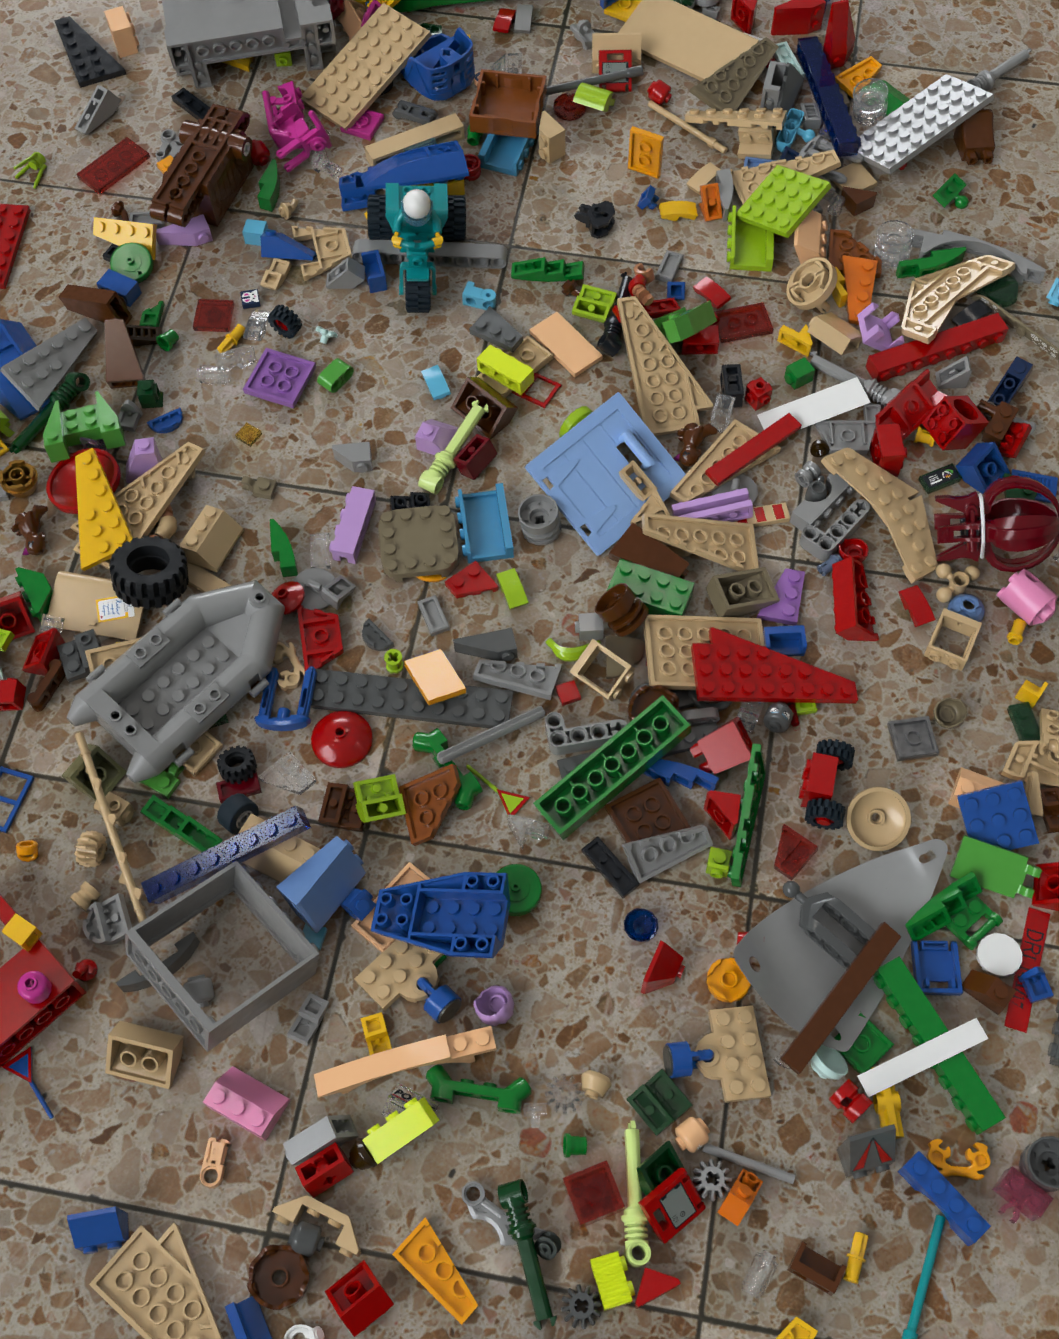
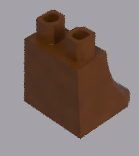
[953,109,995,165]

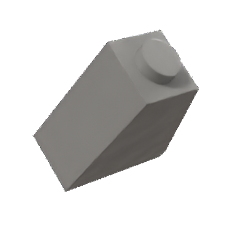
[283,1115,359,1165]

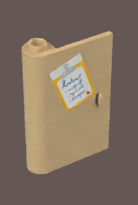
[45,571,144,640]

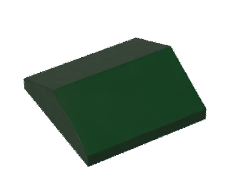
[637,1141,689,1210]

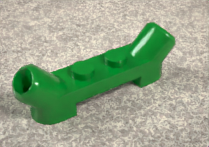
[412,728,483,810]
[426,1064,532,1114]

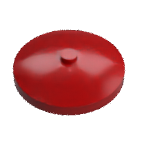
[46,448,121,514]

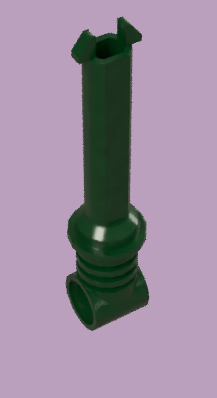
[9,372,90,454]
[497,1179,557,1330]

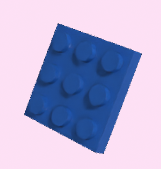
[956,780,1039,850]

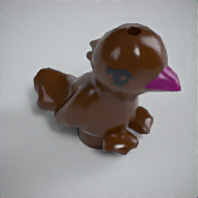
[673,423,718,467]
[11,505,48,555]

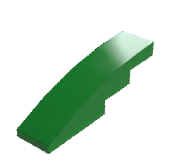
[511,257,585,282]
[140,795,223,857]
[905,872,982,941]

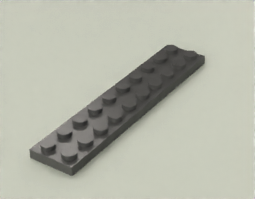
[311,669,513,729]

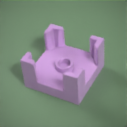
[857,302,905,351]

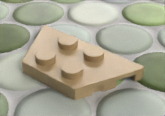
[630,490,691,557]

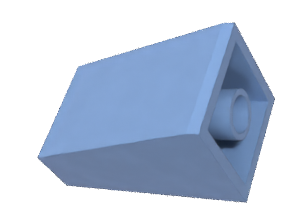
[276,836,366,933]

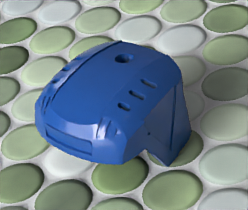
[401,27,475,101]

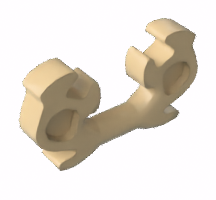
[273,642,305,691]

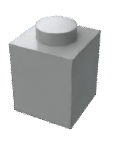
[575,613,604,641]

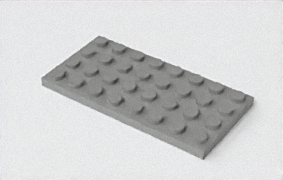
[845,74,994,174]

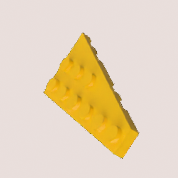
[75,448,133,571]

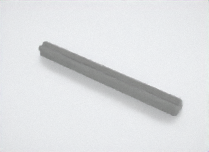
[437,706,545,764]

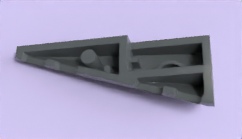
[773,63,804,147]

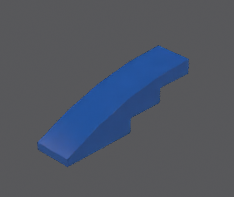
[643,759,719,791]

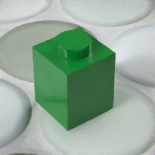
[784,357,815,390]

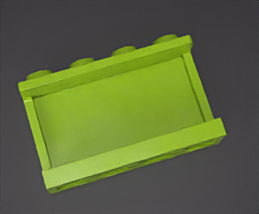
[726,205,774,272]

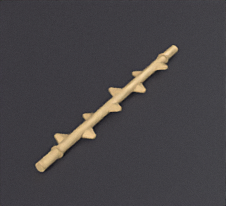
[75,732,147,923]

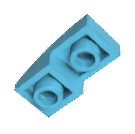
[421,365,451,400]

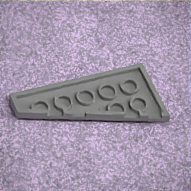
[0,317,98,411]

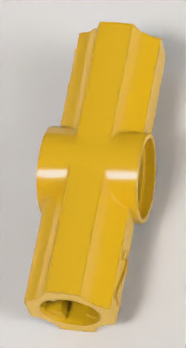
[871,1067,904,1139]

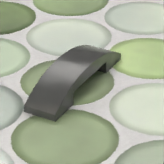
[116,932,200,992]

